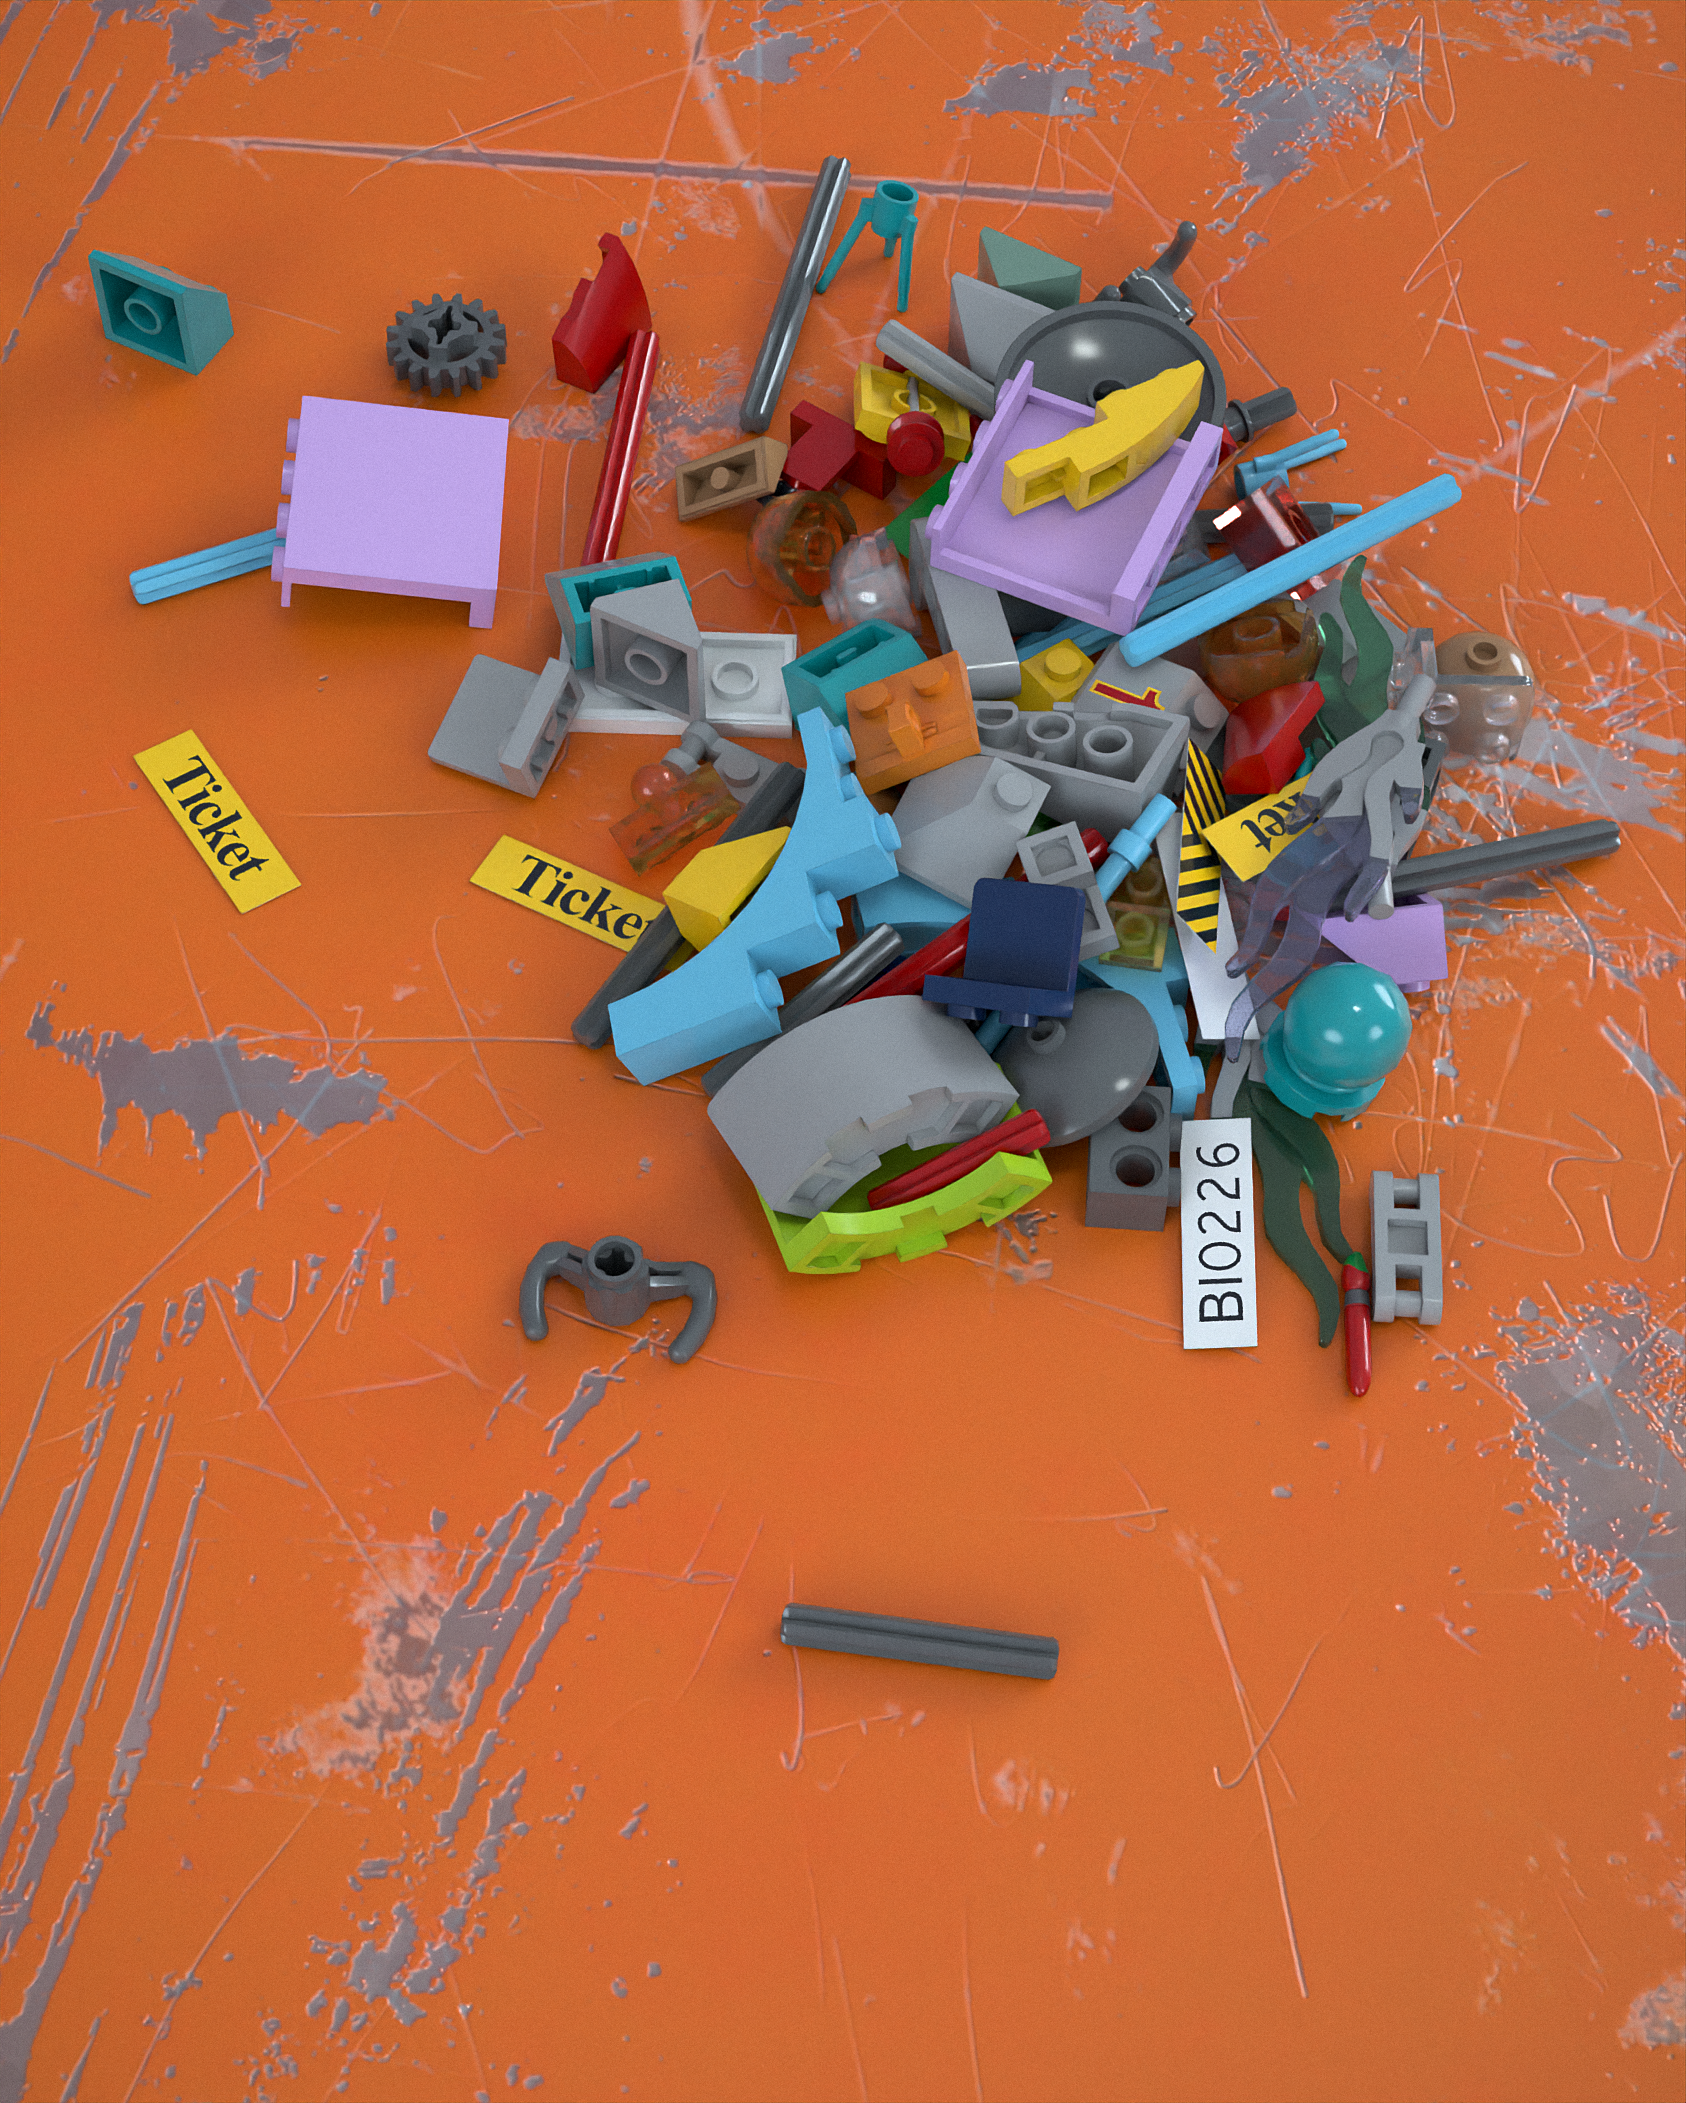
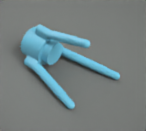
[1233,429,1362,515]

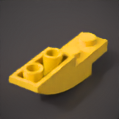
[1001,360,1204,516]

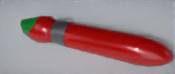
[1341,1251,1372,1398]

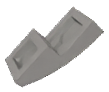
[1015,821,1120,962]

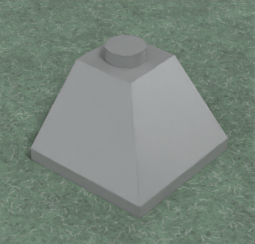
[948,272,1055,415]
[891,756,1051,910]

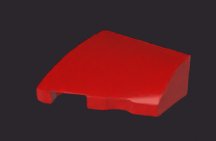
[551,232,652,394]
[1222,681,1325,795]

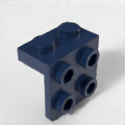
[922,877,1086,1028]

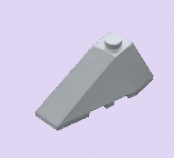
[972,701,1190,842]

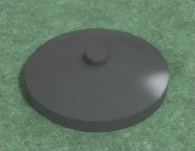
[994,301,1227,442]

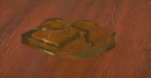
[1098,857,1173,972]

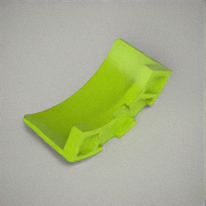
[753,1062,1053,1274]

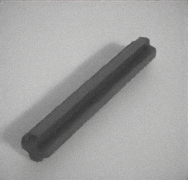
[701,922,905,1099]
[780,1603,1059,1680]

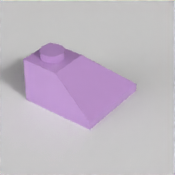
[1294,893,1448,993]

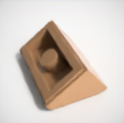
[675,436,788,523]

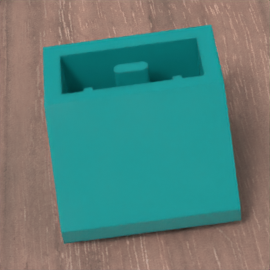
[545,551,692,670]
[781,616,929,738]

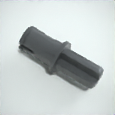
[1224,387,1297,443]

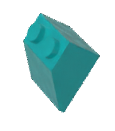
[88,249,234,376]

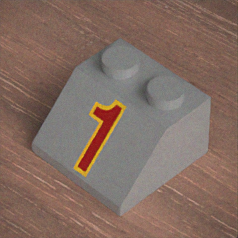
[1071,641,1230,798]

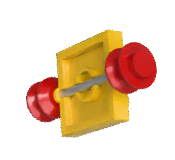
[853,354,971,477]

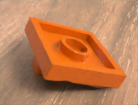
[845,650,981,795]

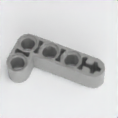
[909,517,1021,701]

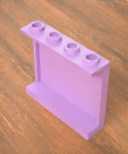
[925,359,1223,636]
[271,396,509,629]

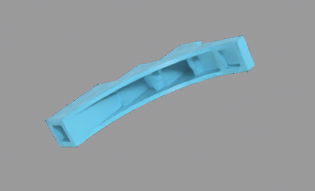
[608,706,901,1086]
[851,871,1205,1121]

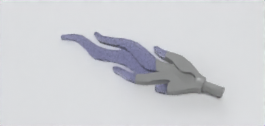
[1225,674,1436,1063]

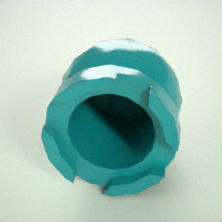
[1259,961,1413,1121]

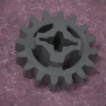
[386,293,507,397]

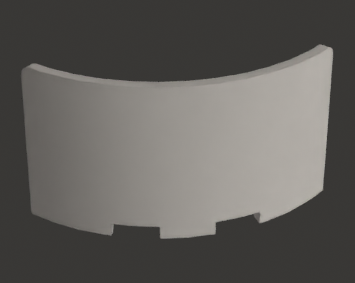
[707,995,1020,1219]

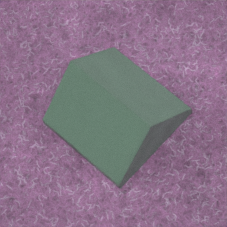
[977,226,1082,311]

